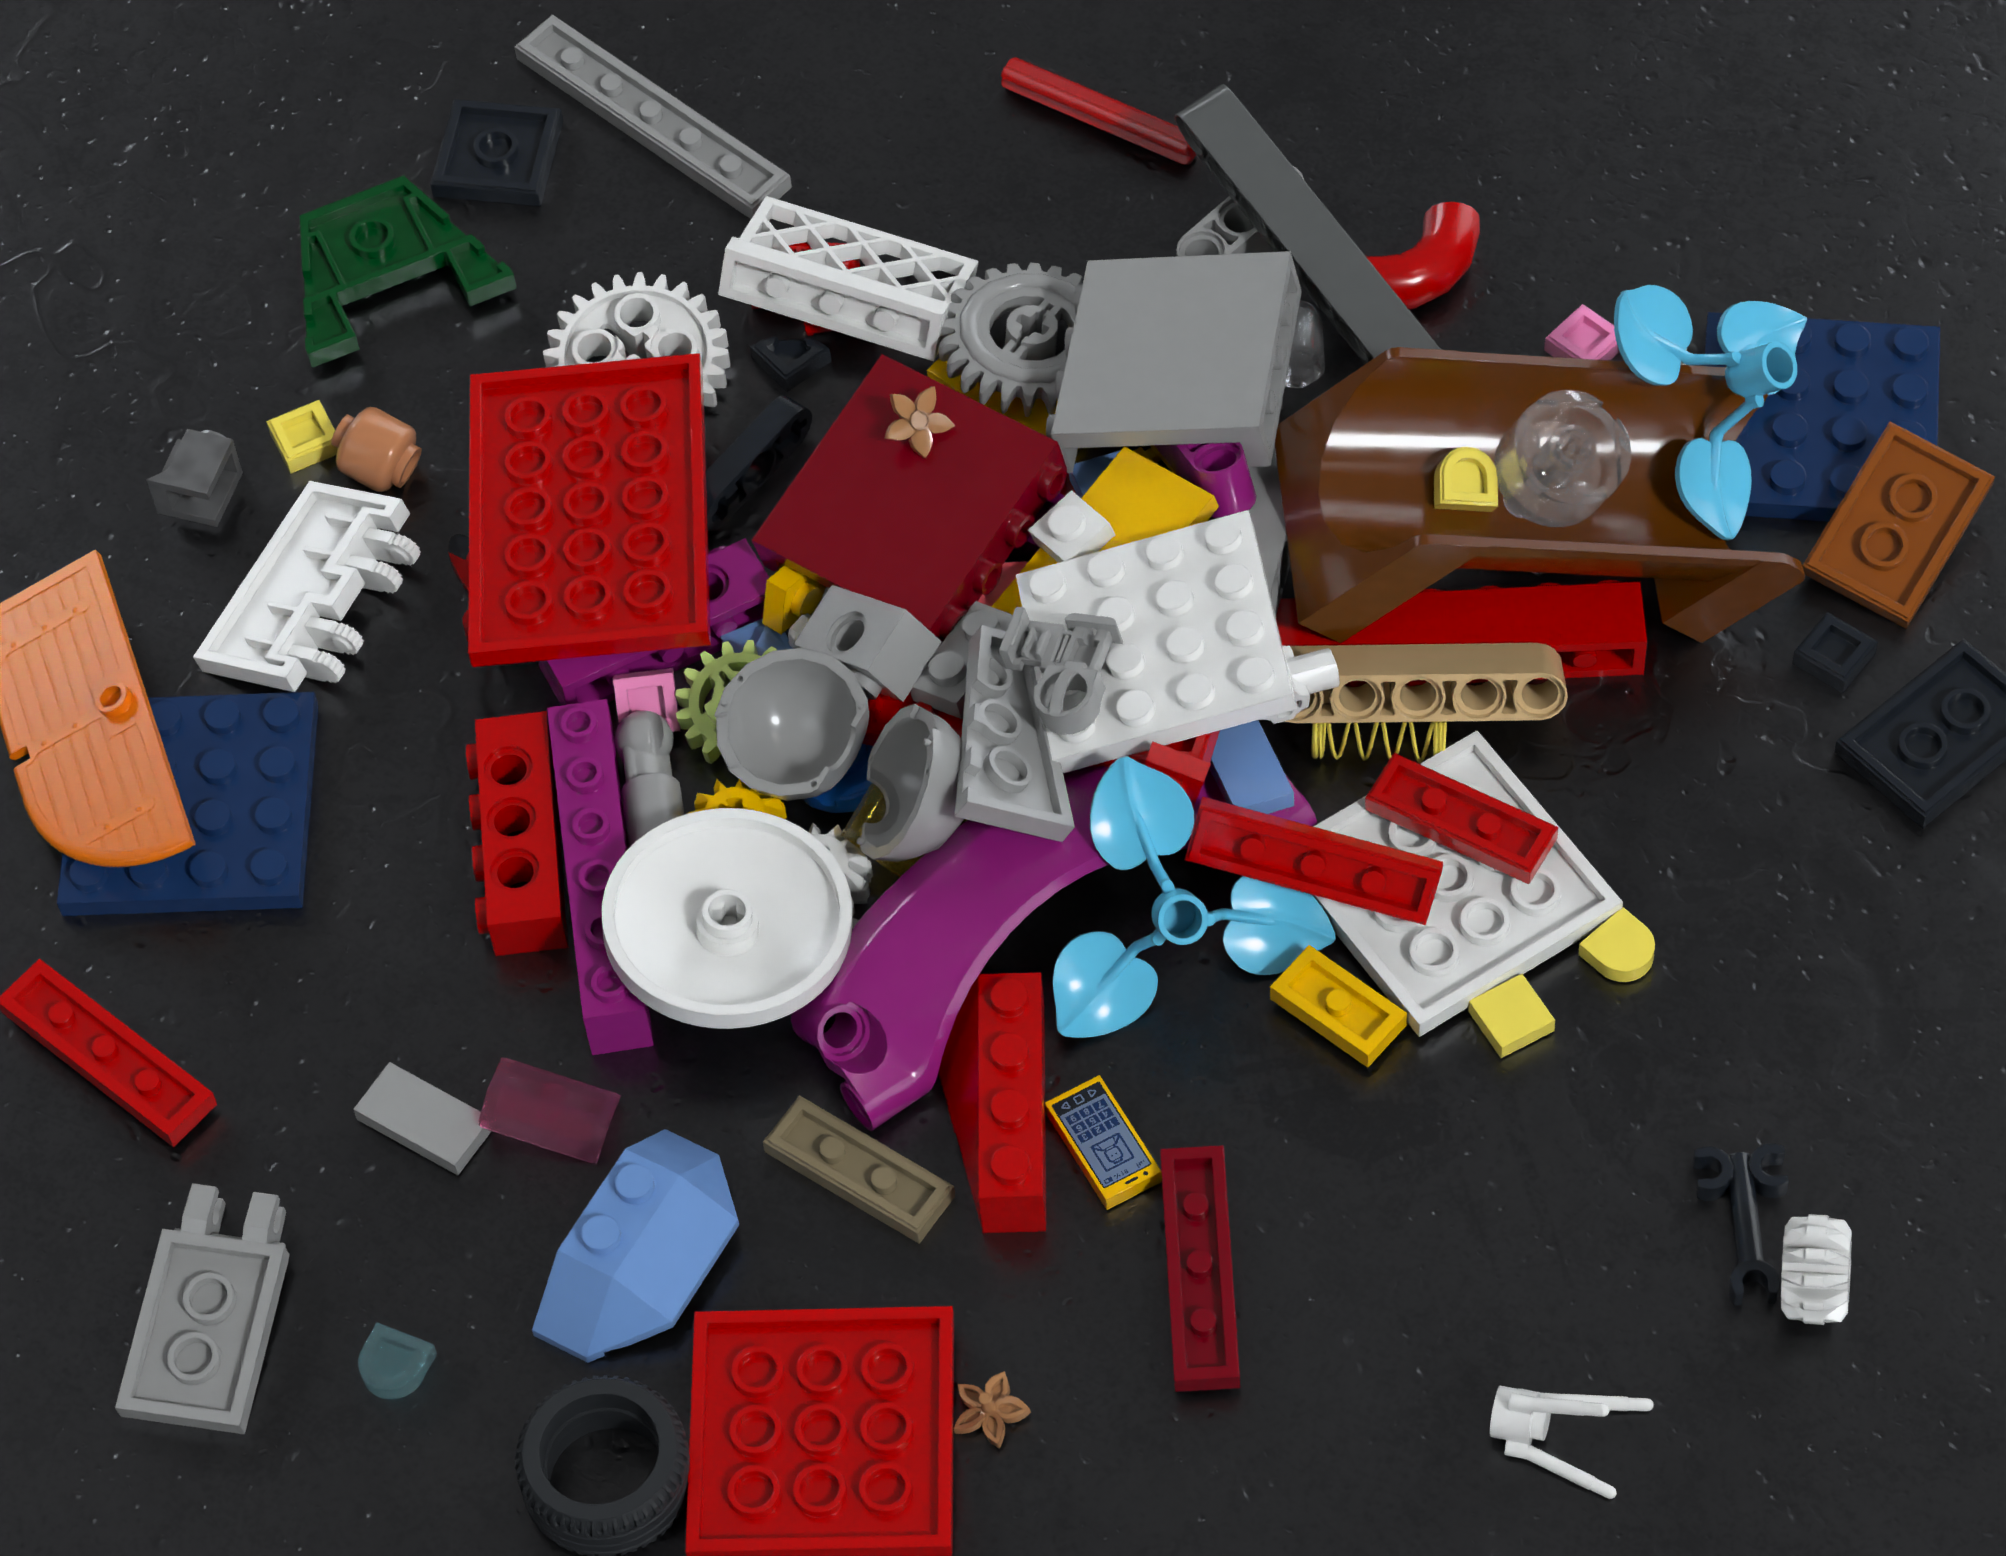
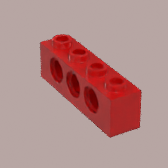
[466,711,569,956]

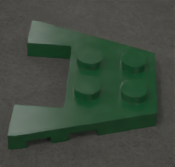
[300,176,517,368]

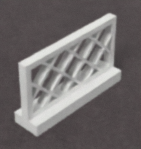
[718,196,978,361]

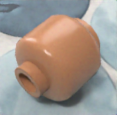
[331,407,422,492]

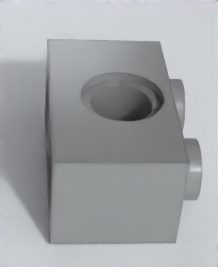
[793,585,942,702]

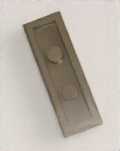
[763,1095,955,1244]

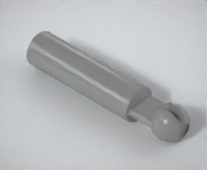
[614,711,684,849]

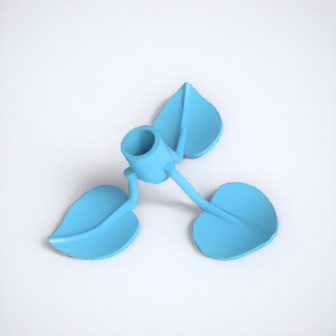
[1614,285,1807,540]
[1052,756,1335,1038]

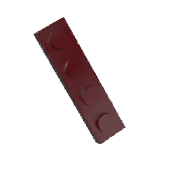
[1160,1145,1240,1392]

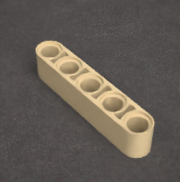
[1285,643,1568,723]

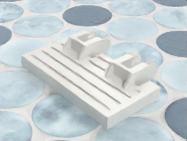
[193,481,421,692]

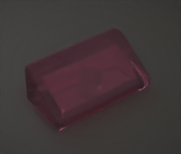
[478,1057,621,1163]

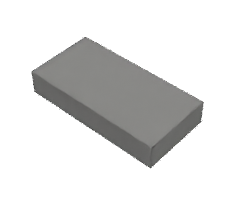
[353,1062,494,1175]

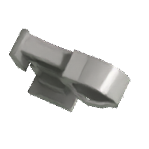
[999,607,1123,735]

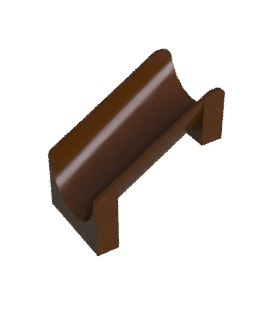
[1275,347,1805,643]

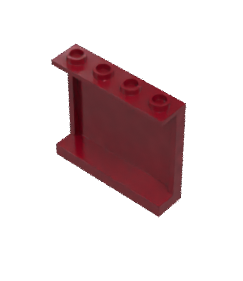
[752,354,1068,646]

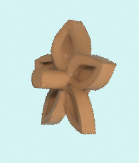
[884,386,955,458]
[953,1371,1031,1449]

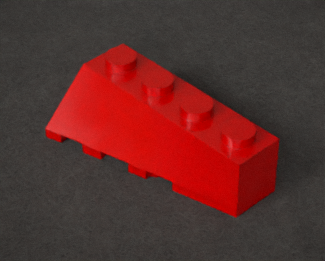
[938,972,1046,1233]

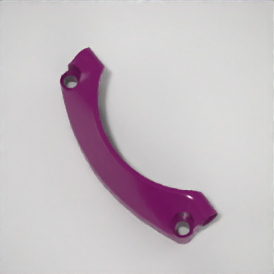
[791,766,1317,1131]

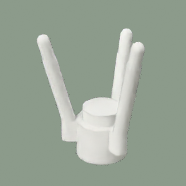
[1490,1386,1654,1499]

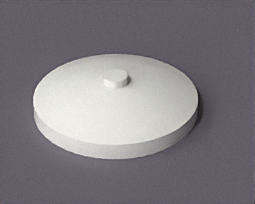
[602,808,852,1029]

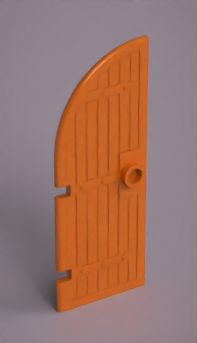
[0,549,196,867]

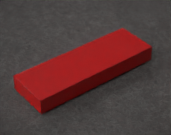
[1365,753,1558,884]

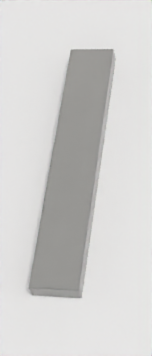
[514,15,792,219]

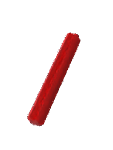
[1001,57,1196,165]

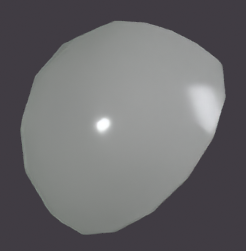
[714,648,869,801]
[857,704,964,862]

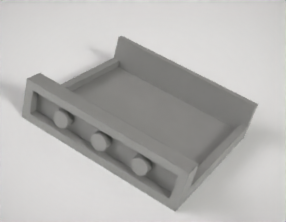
[1046,251,1302,473]

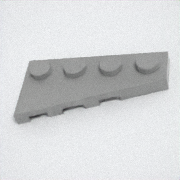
[955,625,1075,842]

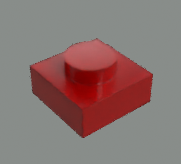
[1143,741,1211,808]

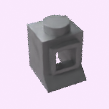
[146,429,243,527]

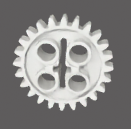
[543,272,731,407]

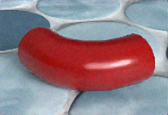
[1366,202,1480,309]

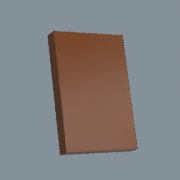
[1803,421,1995,629]

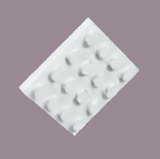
[1016,510,1297,773]
[1311,731,1623,1037]

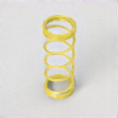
[1311,722,1447,764]

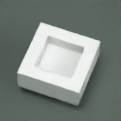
[1028,490,1116,563]

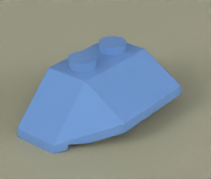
[532,1129,739,1363]

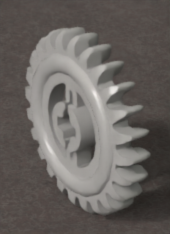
[939,263,1083,418]

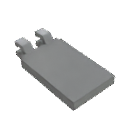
[115,1183,290,1434]

